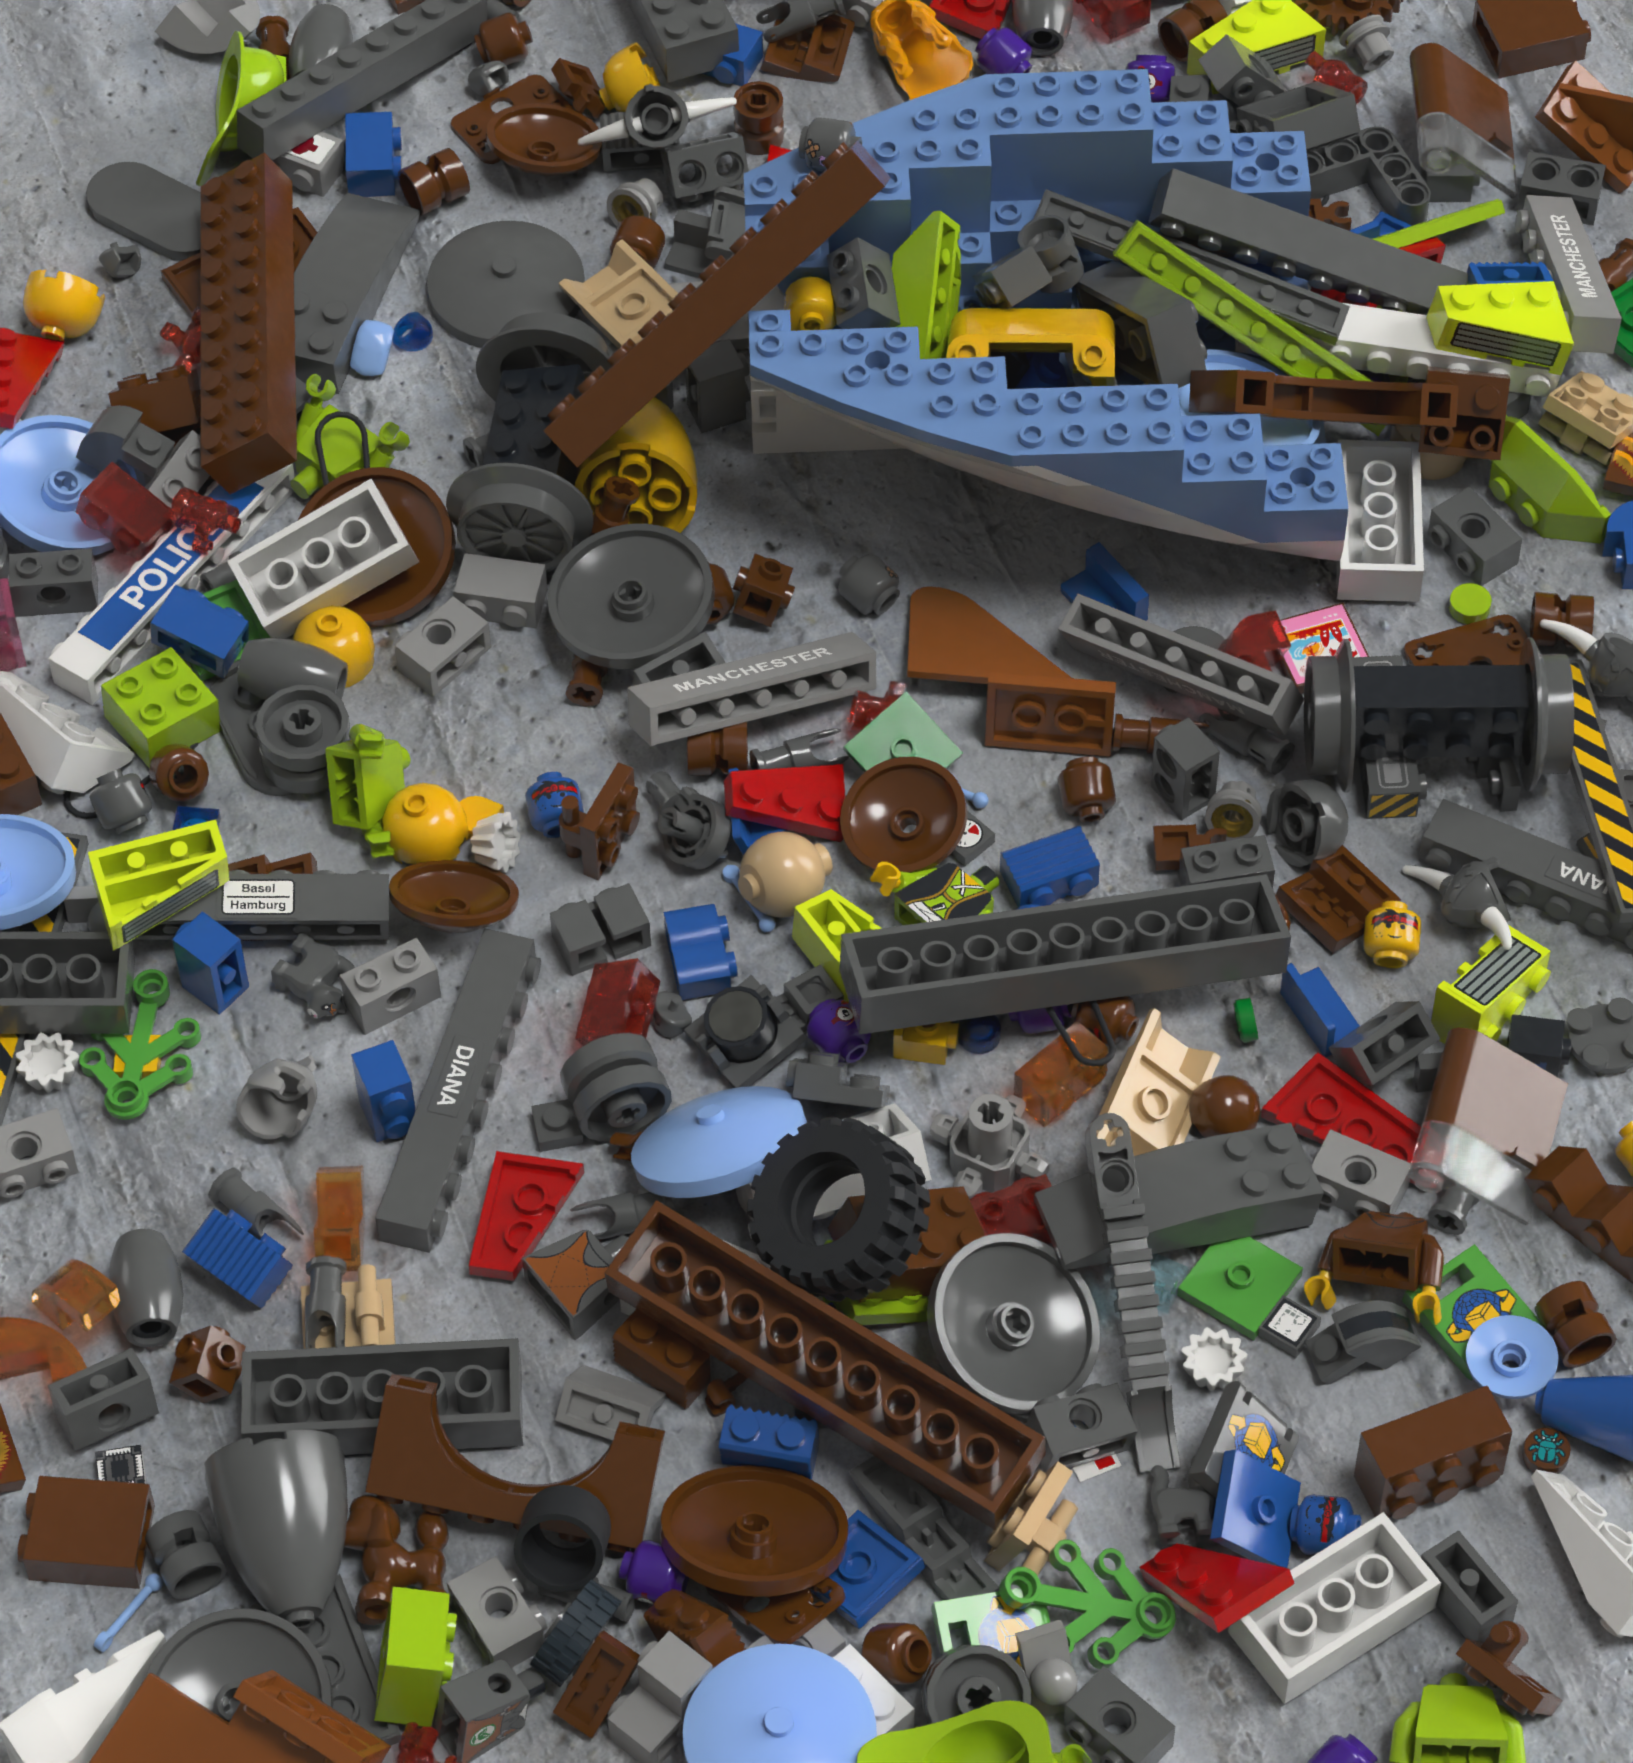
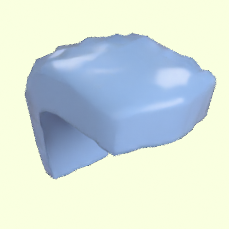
[350,320,394,376]

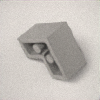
[607,1631,713,1763]

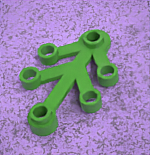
[79,969,201,1120]
[999,1539,1176,1669]

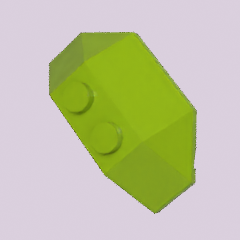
[892,210,961,359]
[1488,415,1611,544]

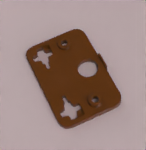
[451,74,575,164]
[1404,614,1528,666]
[705,1577,846,1644]

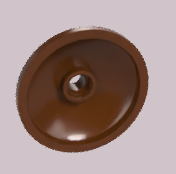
[486,103,602,176]
[840,757,968,873]
[389,860,519,933]

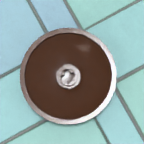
[298,467,456,627]
[660,1465,848,1597]

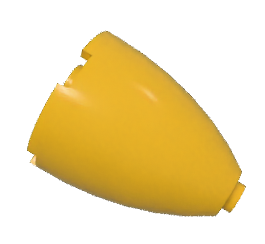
[575,397,698,533]

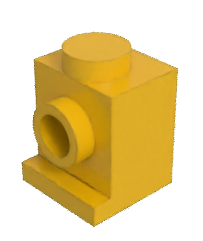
[893,1021,959,1065]

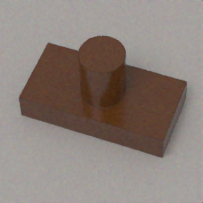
[553,1631,640,1739]

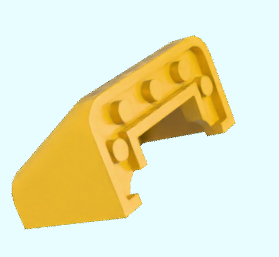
[946,308,1115,386]

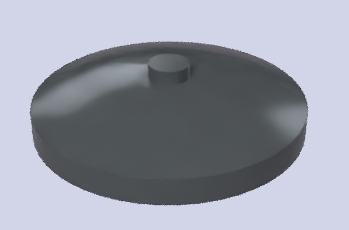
[427,221,585,348]
[548,523,715,669]
[927,1233,1100,1415]
[145,1608,334,1722]

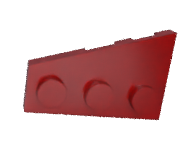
[724,764,846,842]
[468,1151,585,1281]
[1139,1543,1295,1633]

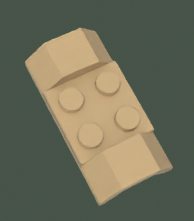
[559,239,678,348]
[1096,1008,1221,1156]

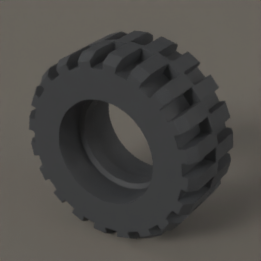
[747,1117,930,1302]

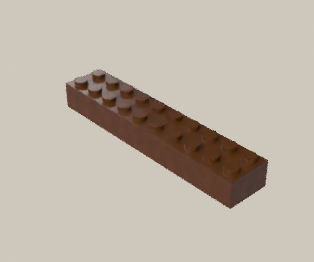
[543,140,891,467]
[201,152,297,495]
[604,1200,1045,1530]

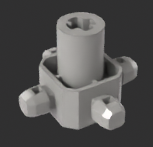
[930,1094,1049,1202]

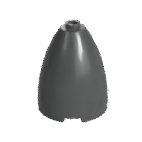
[204,1429,348,1629]

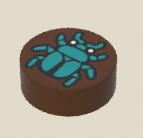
[1522,1428,1571,1474]

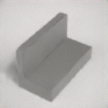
[555,1365,666,1440]

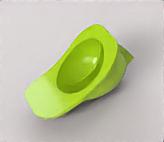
[196,31,286,186]
[857,1700,1058,1763]

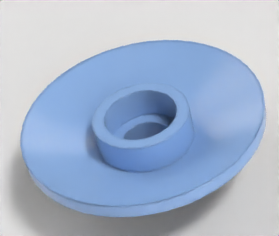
[1466,1315,1558,1399]

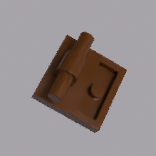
[559,762,640,880]
[1456,1621,1563,1717]

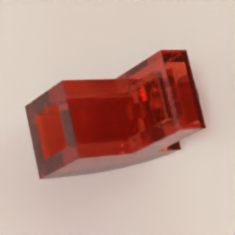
[1218,610,1291,672]

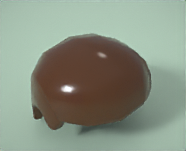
[1189,1075,1261,1138]

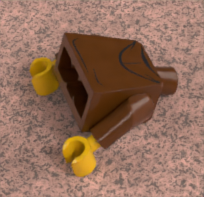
[1304,1211,1444,1325]

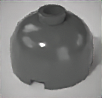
[1267,779,1348,867]

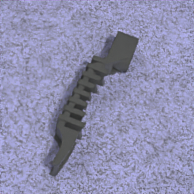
[1085,1113,1181,1473]

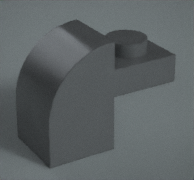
[76,405,175,478]

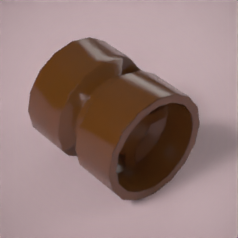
[1158,0,1228,62]
[733,81,784,155]
[398,148,470,216]
[1530,592,1594,649]
[687,722,748,776]
[1534,1281,1617,1368]

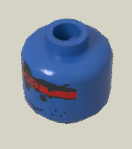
[525,772,584,838]
[1290,1494,1362,1556]

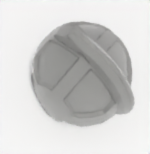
[236,1055,317,1140]

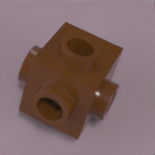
[732,553,795,627]
[169,1325,246,1404]

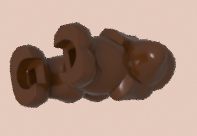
[344,1495,449,1625]

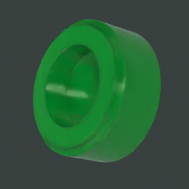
[1233,997,1259,1043]

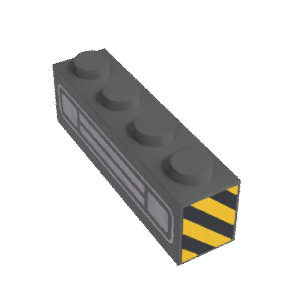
[1353,655,1427,819]

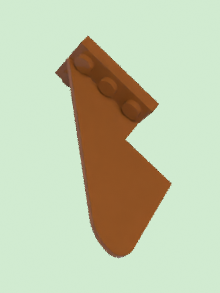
[1535,60,1633,194]
[907,586,1116,757]
[89,1670,391,1763]

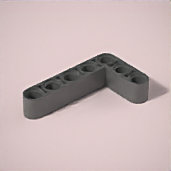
[1306,126,1431,226]

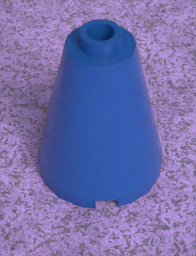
[1535,1375,1633,1462]

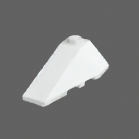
[0,671,135,794]
[1531,1469,1633,1638]
[0,1630,166,1763]

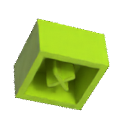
[101,647,221,768]
[374,1587,457,1727]

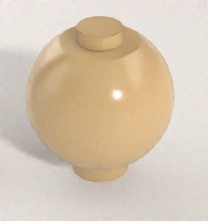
[738,832,833,918]

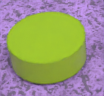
[1449,583,1492,624]

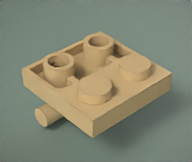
[1538,371,1633,466]
[301,1264,396,1349]
[984,1461,1078,1576]

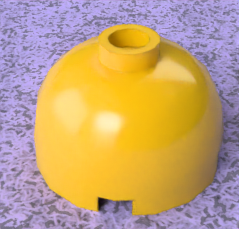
[599,42,661,112]
[23,270,105,341]
[292,605,375,688]
[382,783,469,865]

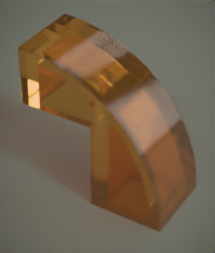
[314,1165,365,1271]
[31,1259,120,1332]
[0,1317,87,1383]

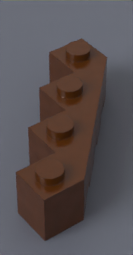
[1524,1146,1633,1284]

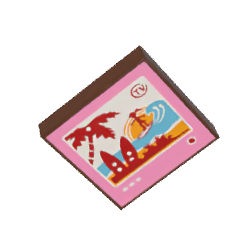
[1265,603,1369,694]

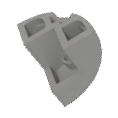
[154,0,260,54]

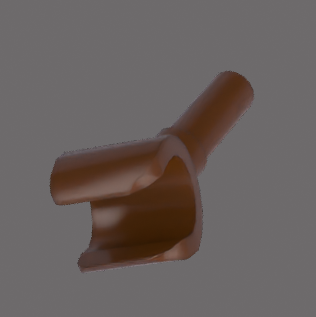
[610,1130,644,1161]
[705,1372,748,1416]

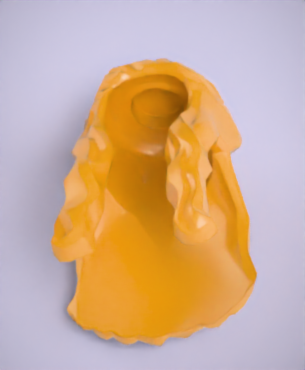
[870,0,973,100]

